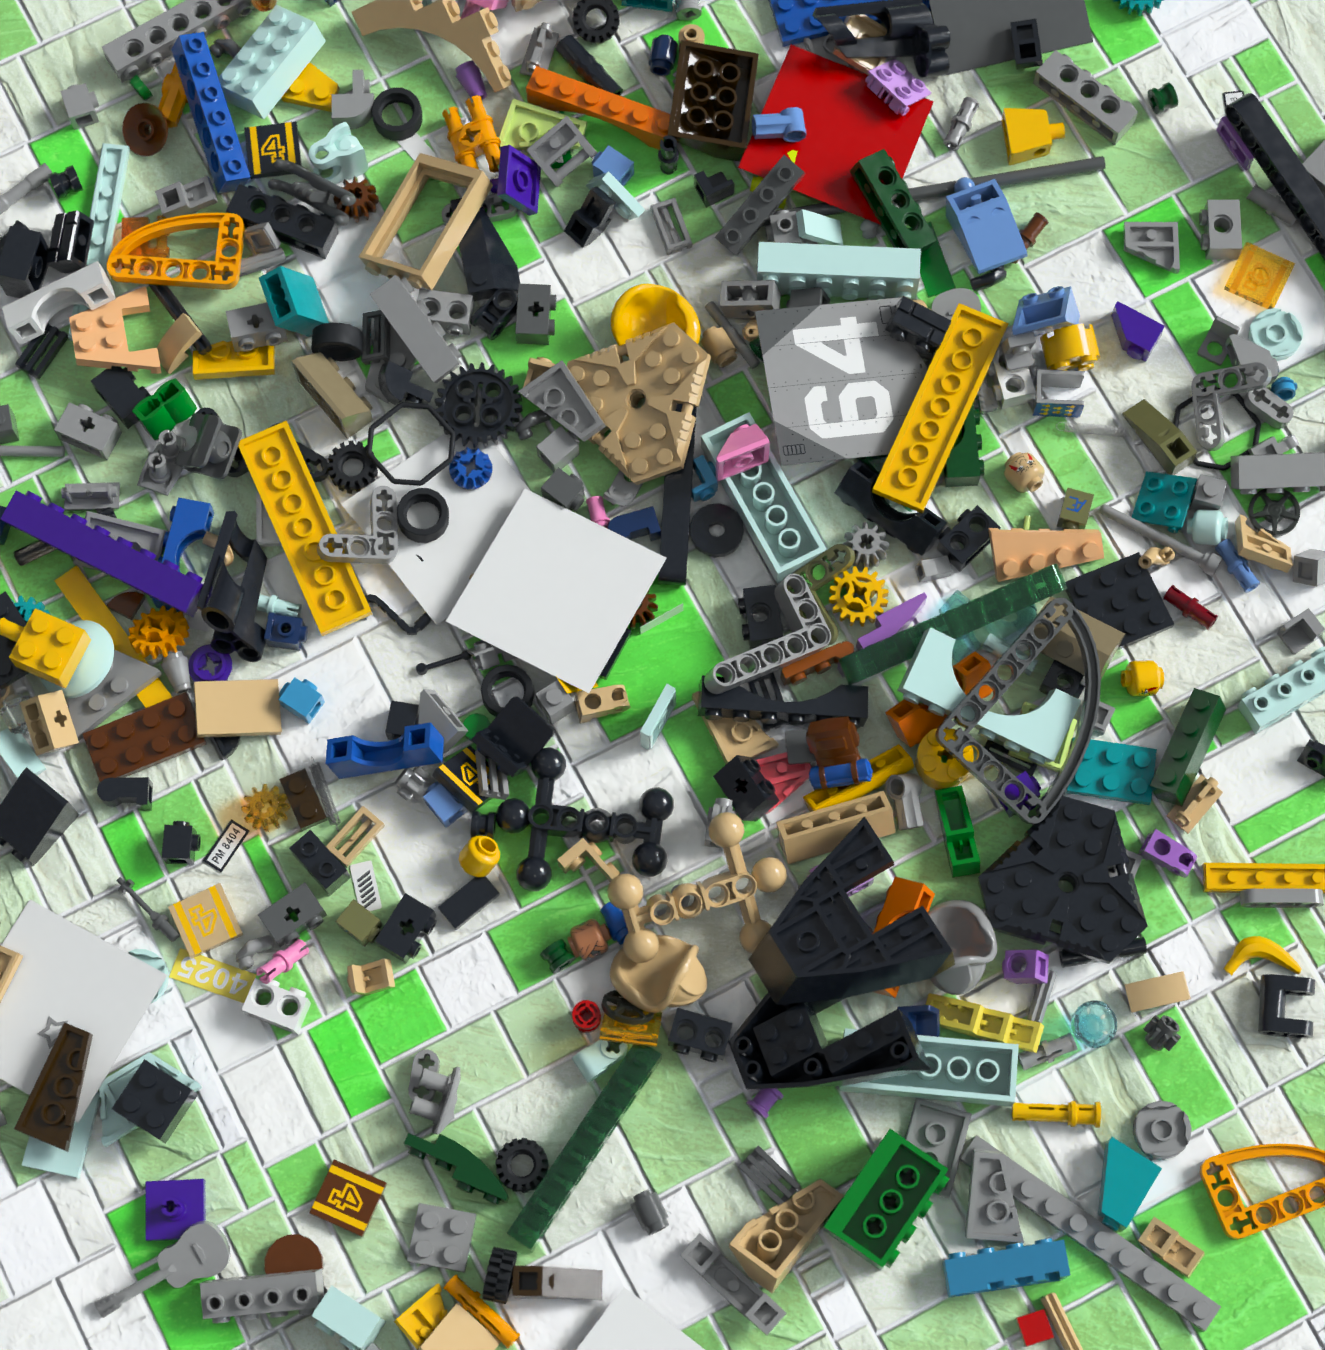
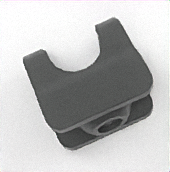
[174,413,242,479]

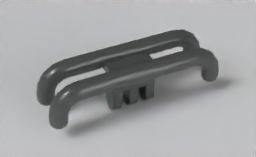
[268,159,356,226]

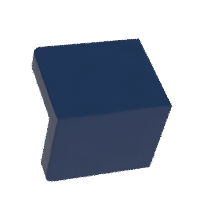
[897,1005,940,1037]

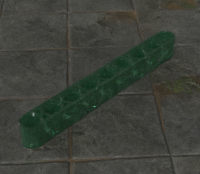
[838,563,1068,685]

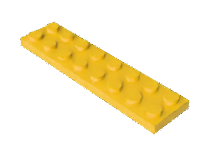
[872,303,1009,513]
[238,420,372,636]

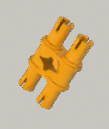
[442,96,501,173]

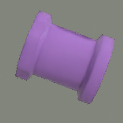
[746,1088,784,1119]

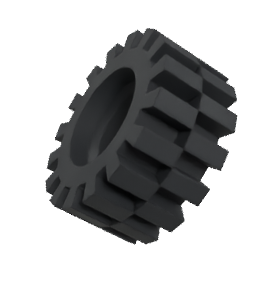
[572,0,620,44]
[327,441,378,494]
[495,1138,549,1193]
[482,1247,517,1304]

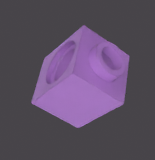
[1002,949,1049,984]

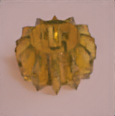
[241,784,290,832]

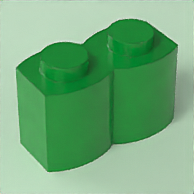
[132,378,197,441]

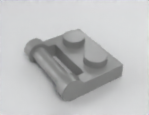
[527,116,597,187]

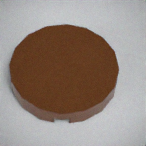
[265,1234,323,1274]

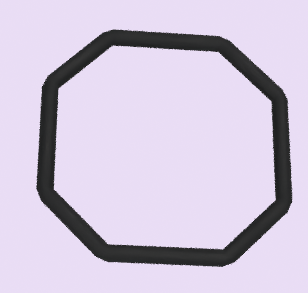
[1173,387,1261,471]
[366,402,456,486]

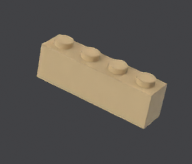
[776,791,896,864]

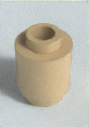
[678,24,705,52]
[700,326,738,368]

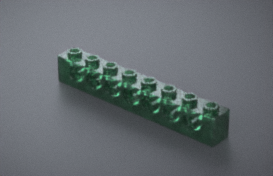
[507,1042,662,1253]

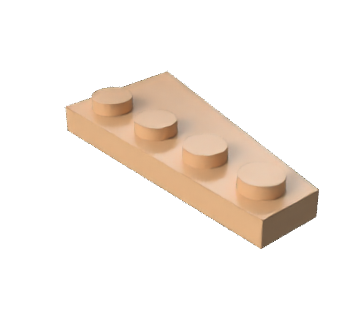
[988,528,1104,582]

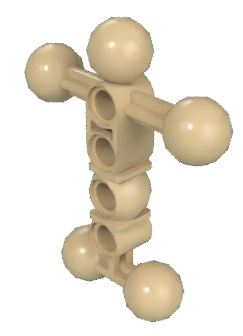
[607,812,787,963]

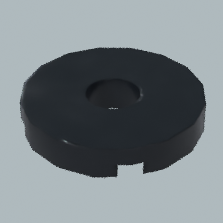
[690,503,744,558]

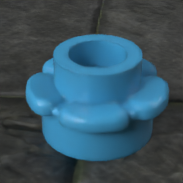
[1270,377,1298,401]

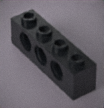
[226,184,339,260]

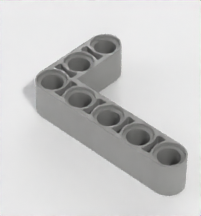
[704,573,831,694]

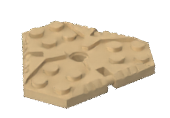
[567,322,711,485]

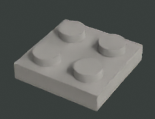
[407,1203,477,1273]

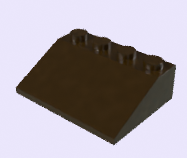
[667,40,759,162]

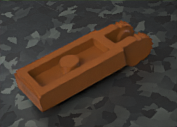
[780,641,855,686]

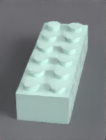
[757,242,921,300]
[701,412,827,584]
[839,1028,1019,1107]

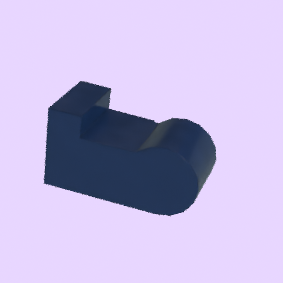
[608,506,661,541]

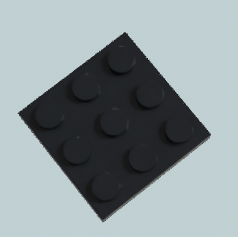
[1063,552,1174,650]

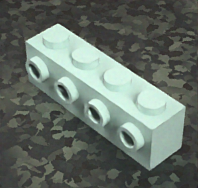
[1237,646,1325,734]

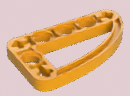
[107,213,245,290]
[1199,1144,1325,1240]

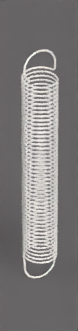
[1056,422,1136,437]

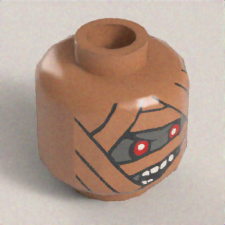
[567,919,612,960]

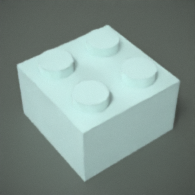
[311,1285,386,1350]

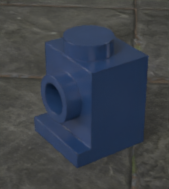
[264,612,308,651]

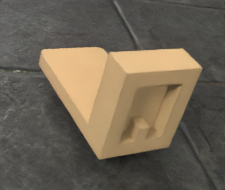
[557,838,620,882]

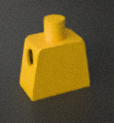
[1001,108,1065,165]

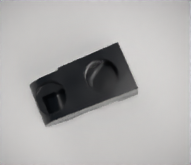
[97,777,153,811]

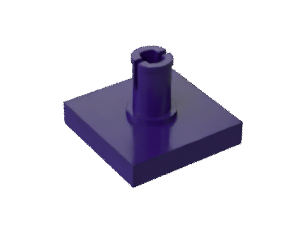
[490,145,541,216]
[146,1179,206,1241]

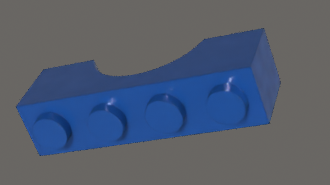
[150,497,214,613]
[325,722,444,779]

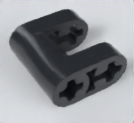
[1258,974,1315,1039]

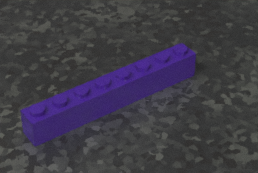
[1,491,203,617]

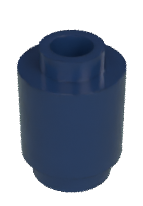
[648,34,678,76]

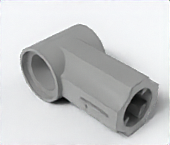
[885,773,924,830]

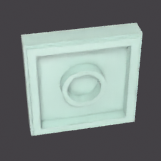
[640,684,676,750]

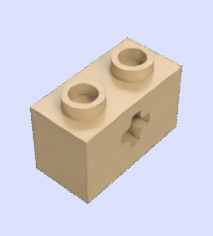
[20,690,79,756]

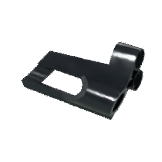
[812,0,950,78]
[197,511,267,662]

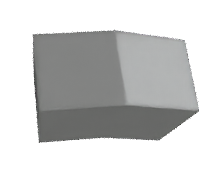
[915,555,952,583]

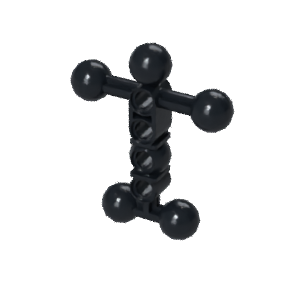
[496,747,674,891]

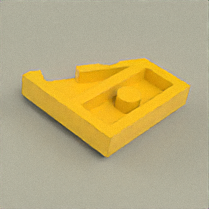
[394,1283,447,1350]

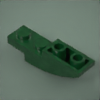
[404,1133,509,1205]

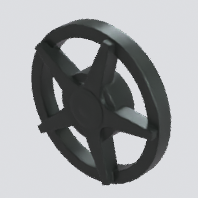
[1248,488,1300,537]
[601,990,654,1025]

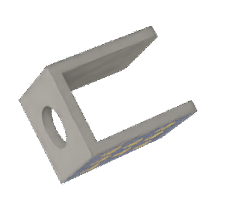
[1033,369,1084,418]

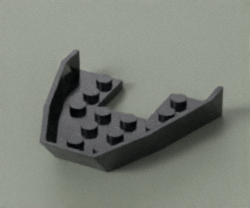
[748,816,955,1005]

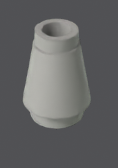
[161,651,191,693]

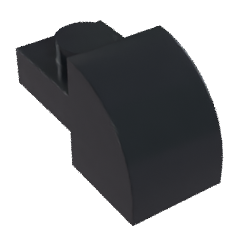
[1010,19,1043,70]
[564,186,616,248]
[378,361,434,405]

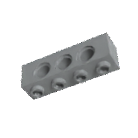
[1033,50,1138,145]

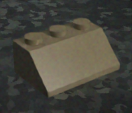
[292,352,373,439]
[1034,596,1125,679]

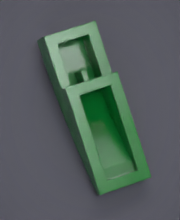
[934,785,980,878]

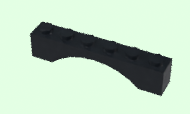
[698,675,868,729]

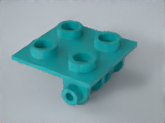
[1132,471,1198,534]

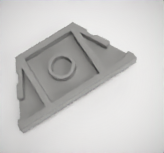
[67,649,162,741]

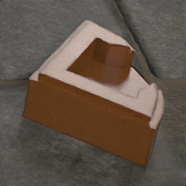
[107,592,146,620]

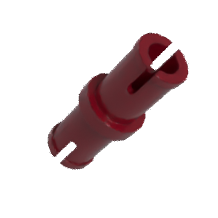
[1163,585,1218,630]

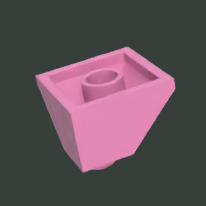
[716,424,770,481]

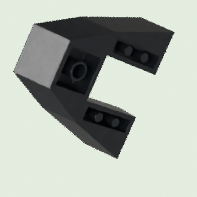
[728,921,931,1089]

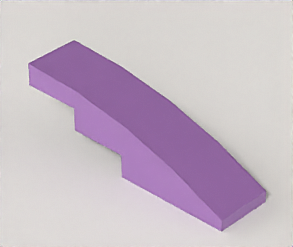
[837,592,927,678]

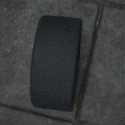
[372,87,422,141]
[311,323,363,361]
[397,488,449,543]
[481,664,534,717]

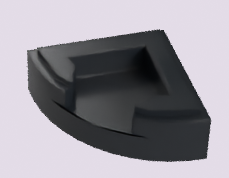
[213,736,240,760]

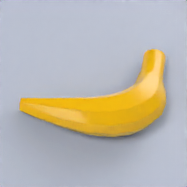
[1223,936,1302,976]

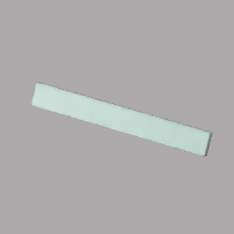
[68,143,130,341]

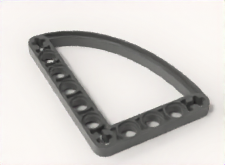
[935,598,1101,824]

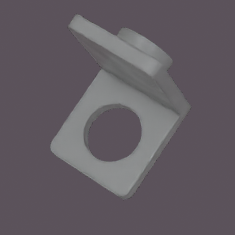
[1197,316,1240,366]

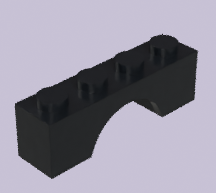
[834,460,947,556]

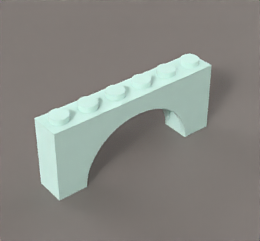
[897,627,1081,765]

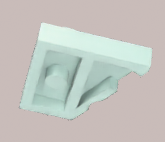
[585,171,645,220]

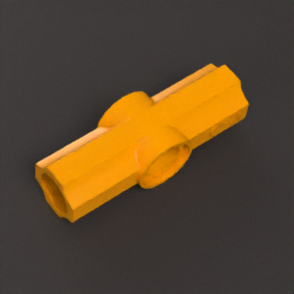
[158,63,188,128]

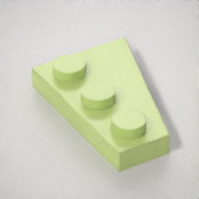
[499,99,588,150]

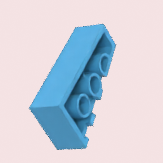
[942,1238,1071,1298]

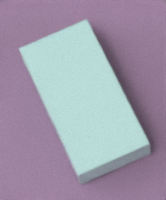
[796,209,843,245]

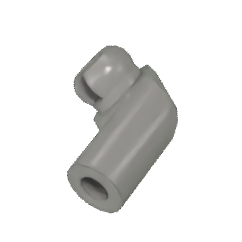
[236,935,274,970]

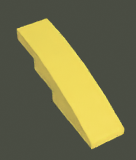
[925,993,1044,1053]

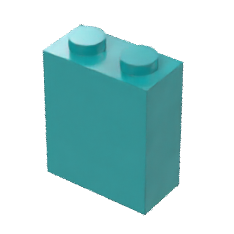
[259,266,329,336]

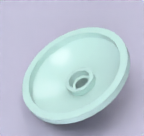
[41,620,114,698]

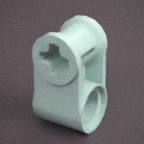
[572,1033,628,1083]

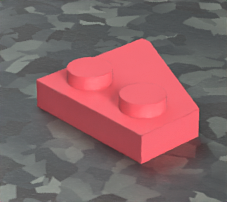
[756,752,811,814]

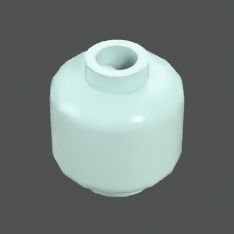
[1187,509,1228,546]

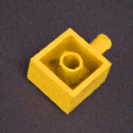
[0,608,91,689]

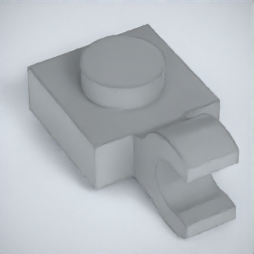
[1247,435,1299,455]

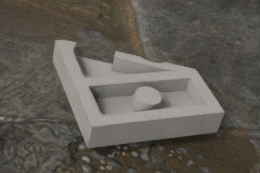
[1123,222,1180,274]

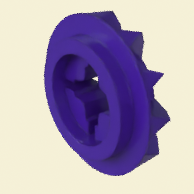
[188,644,233,682]

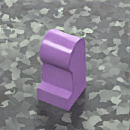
[1138,829,1197,878]

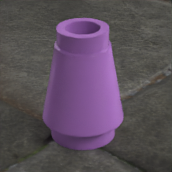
[455,60,487,100]

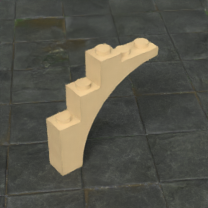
[351,0,512,92]

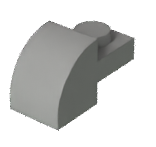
[155,176,218,218]

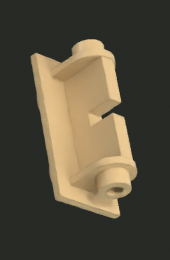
[1166,774,1223,834]

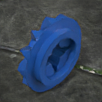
[449,447,493,489]

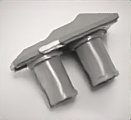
[137,430,186,496]
[409,1067,461,1134]

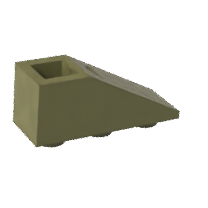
[1122,399,1197,475]

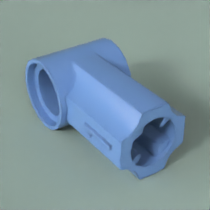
[752,107,806,143]

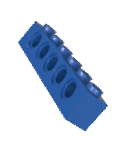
[171,32,250,194]

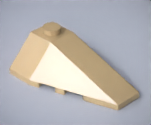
[729,1179,844,1293]

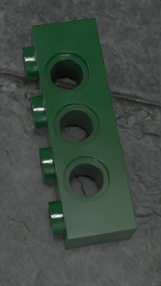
[850,149,937,253]

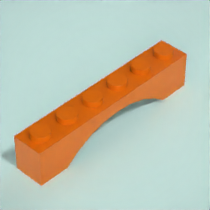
[526,66,678,150]

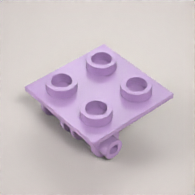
[865,59,932,116]

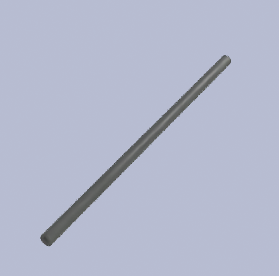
[763,156,1105,226]

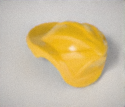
[611,283,700,358]

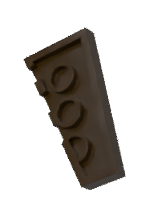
[14,1022,93,1152]

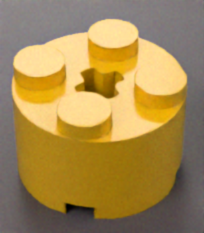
[1040,324,1100,371]
[915,728,974,790]

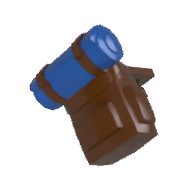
[806,716,873,790]

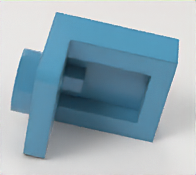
[691,455,718,502]

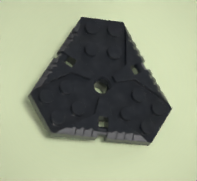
[977,796,1147,964]

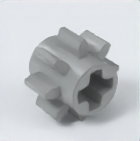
[395,766,430,801]

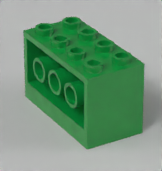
[823,1129,950,1270]

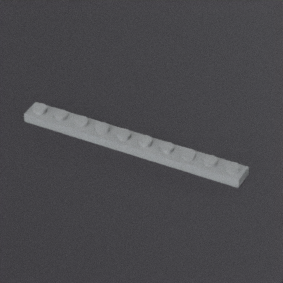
[960,1135,1221,1332]

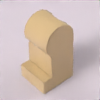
[574,685,630,724]

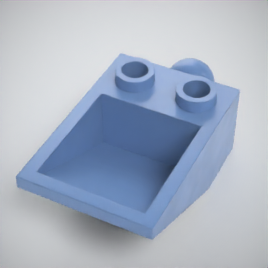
[946,177,1028,274]
[1012,286,1080,336]

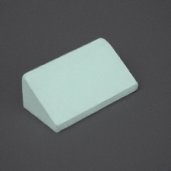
[0,725,46,778]

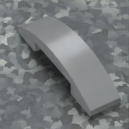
[680,1233,787,1335]

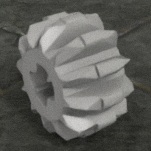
[843,522,889,568]

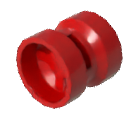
[572,1000,601,1033]

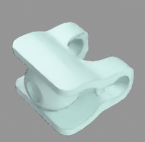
[308,122,368,184]

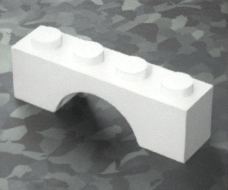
[2,261,116,345]

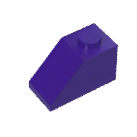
[1111,301,1165,362]

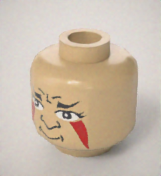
[1004,452,1045,493]

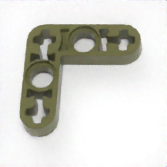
[786,544,855,646]

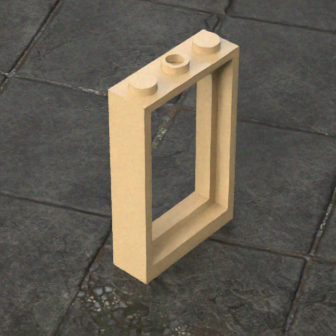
[359,153,493,290]

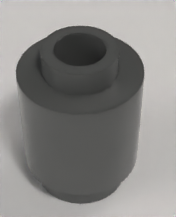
[631,1189,669,1236]

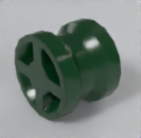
[1148,82,1178,114]
[540,939,576,974]

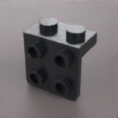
[471,696,555,777]

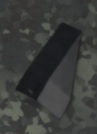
[450,198,520,301]

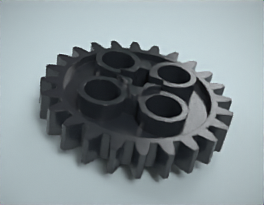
[435,362,523,449]

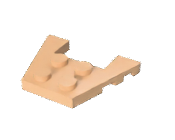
[69,287,161,374]

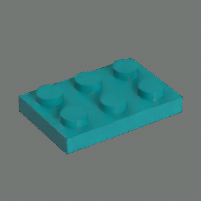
[1066,737,1157,805]

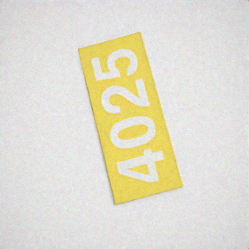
[169,948,257,1003]

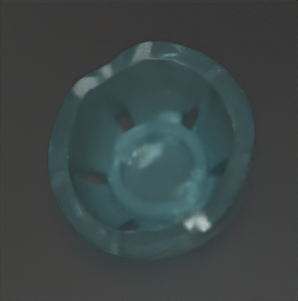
[1071,1000,1117,1048]

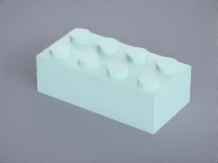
[218,5,326,119]

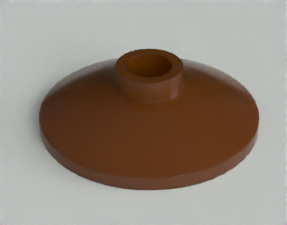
[122,103,168,156]

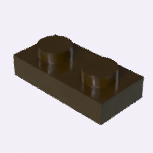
[279,768,328,831]

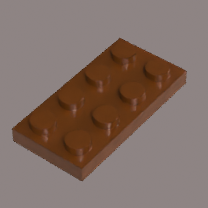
[83,692,207,782]

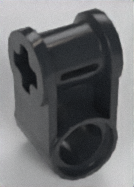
[470,287,517,340]

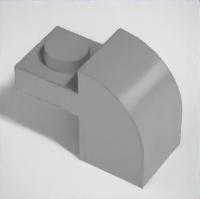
[332,70,375,130]

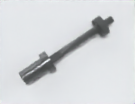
[117,877,180,942]

